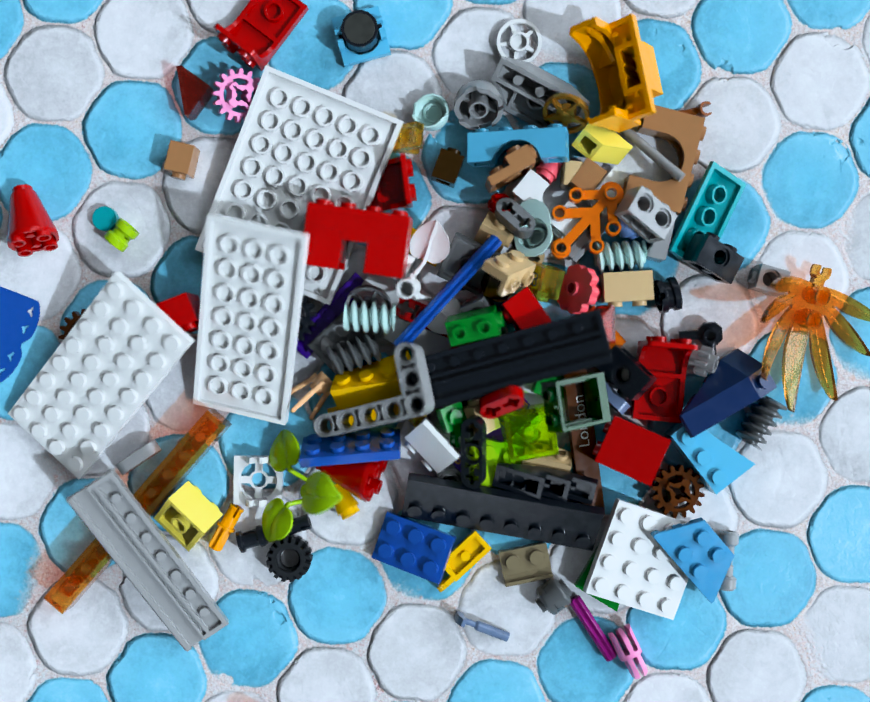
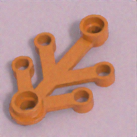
[550,182,624,260]

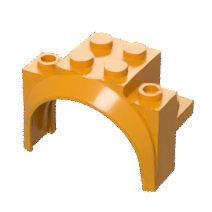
[569,14,663,133]

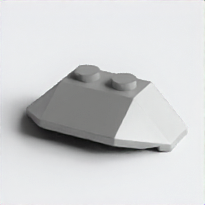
[491,56,590,128]

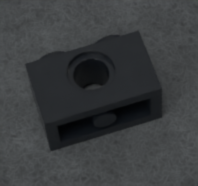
[681,232,744,284]
[596,345,657,401]

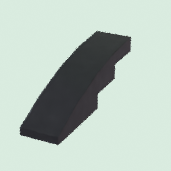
[492,462,598,505]

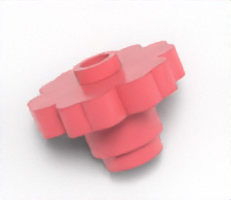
[556,264,602,315]

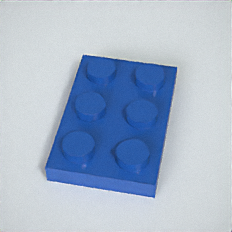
[371,511,456,584]

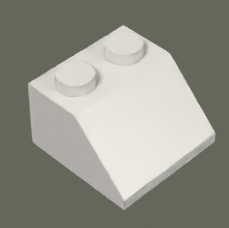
[404,416,460,473]

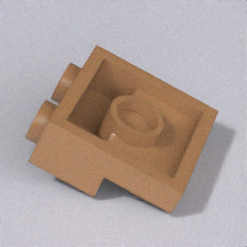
[485,144,537,194]

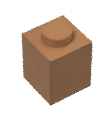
[164,140,200,181]
[567,157,607,198]

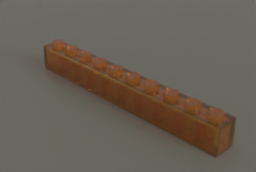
[44,409,232,614]

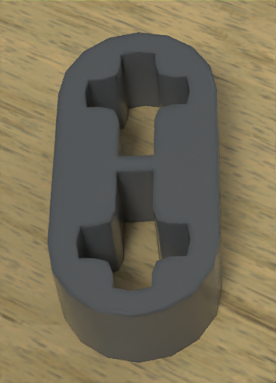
[494,198,536,239]

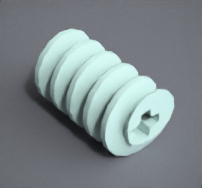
[593,240,647,273]
[343,300,396,335]

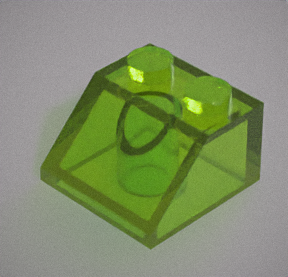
[499,403,559,463]

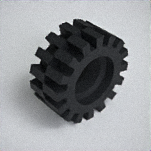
[266,535,313,582]

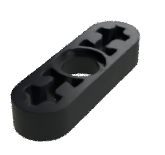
[461,415,487,489]

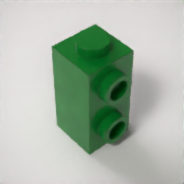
[445,305,505,347]

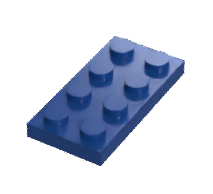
[299,427,401,468]

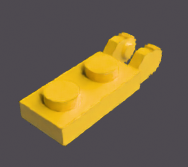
[437,530,492,592]

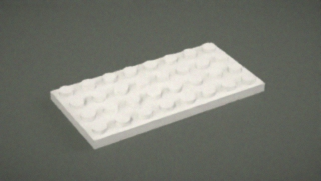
[193,213,310,425]
[8,271,195,479]

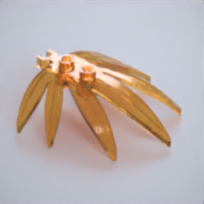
[760,264,870,412]

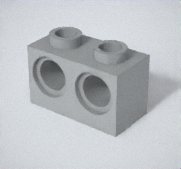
[614,186,677,243]

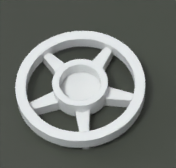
[496,19,542,63]

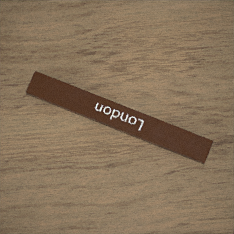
[561,369,605,510]

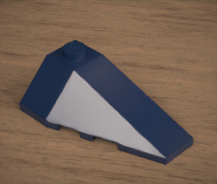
[678,349,777,438]

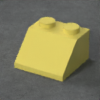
[154,481,223,552]

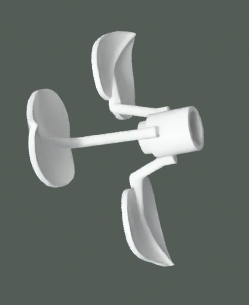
[356,220,461,334]

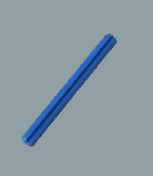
[393,235,502,347]

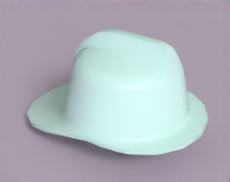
[514,199,553,257]

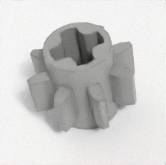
[689,345,719,377]

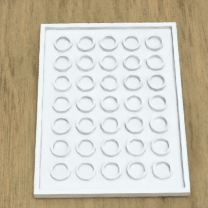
[195,65,404,305]

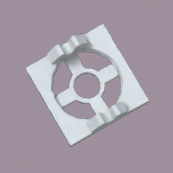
[233,455,283,507]

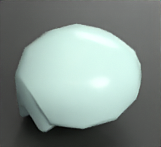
[411,93,449,131]

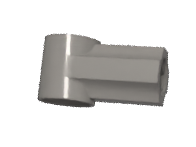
[560,219,605,263]

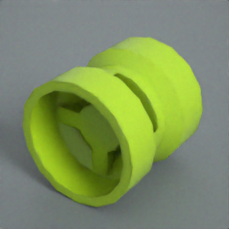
[104,218,139,252]

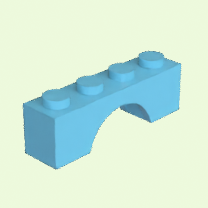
[467,124,569,168]

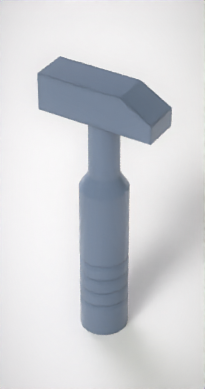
[454,610,510,642]

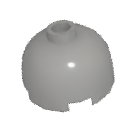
[454,79,503,131]

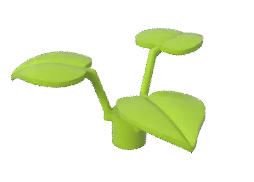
[262,429,343,542]

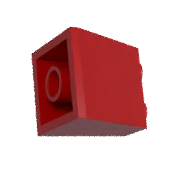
[592,416,671,486]

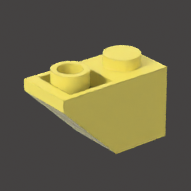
[571,116,633,165]

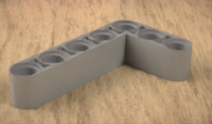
[314,342,435,437]

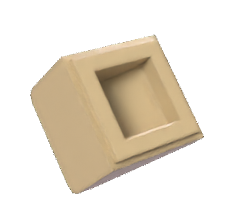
[560,161,583,189]

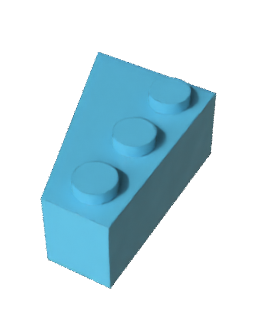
[664,422,755,495]

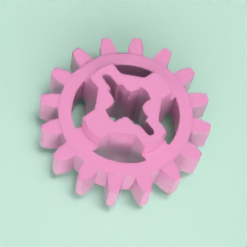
[211,68,260,123]

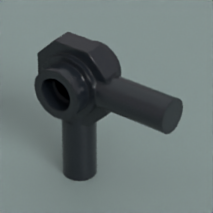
[678,322,723,355]

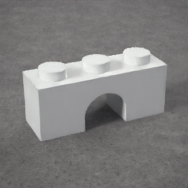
[510,169,582,239]

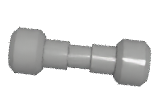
[719,530,739,591]

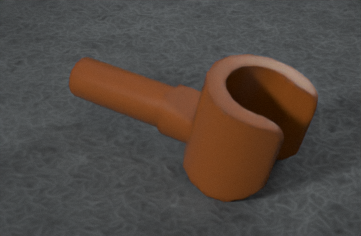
[679,101,712,118]

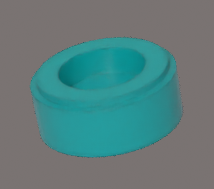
[92,206,119,232]

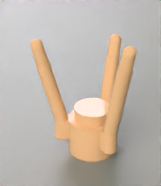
[290,371,333,420]

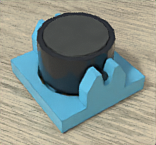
[331,6,391,67]

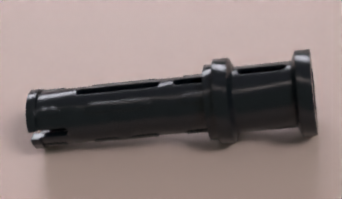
[236,514,312,553]

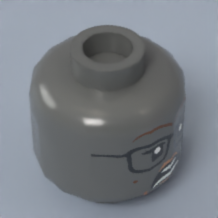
[535,577,573,615]

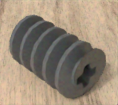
[326,332,381,375]
[736,396,788,450]

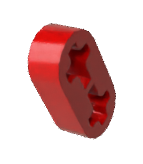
[479,386,524,419]

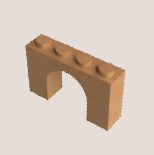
[622,105,706,215]

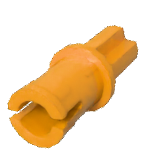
[209,503,244,551]

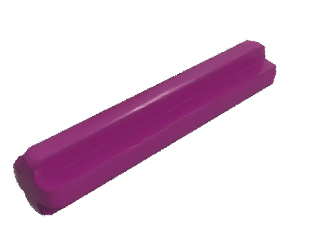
[570,595,617,662]

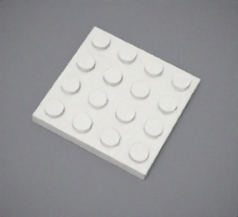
[583,498,689,620]

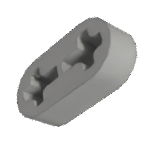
[116,440,162,475]

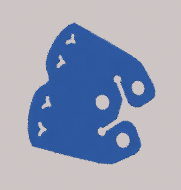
[0,287,40,382]

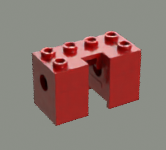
[304,198,413,279]

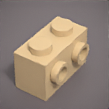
[599,270,654,308]

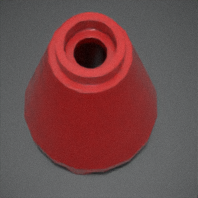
[6,184,59,257]
[316,460,388,502]

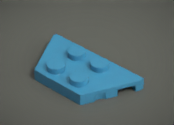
[650,517,735,604]

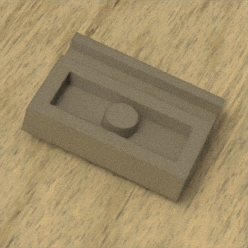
[498,542,553,587]

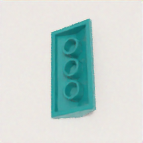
[668,161,746,264]

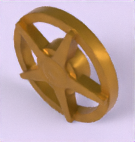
[543,93,590,134]

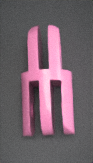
[608,623,648,679]

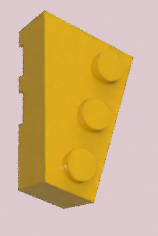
[330,350,411,411]

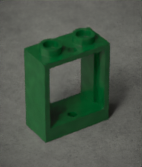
[541,372,611,433]

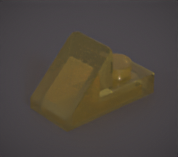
[392,122,424,154]

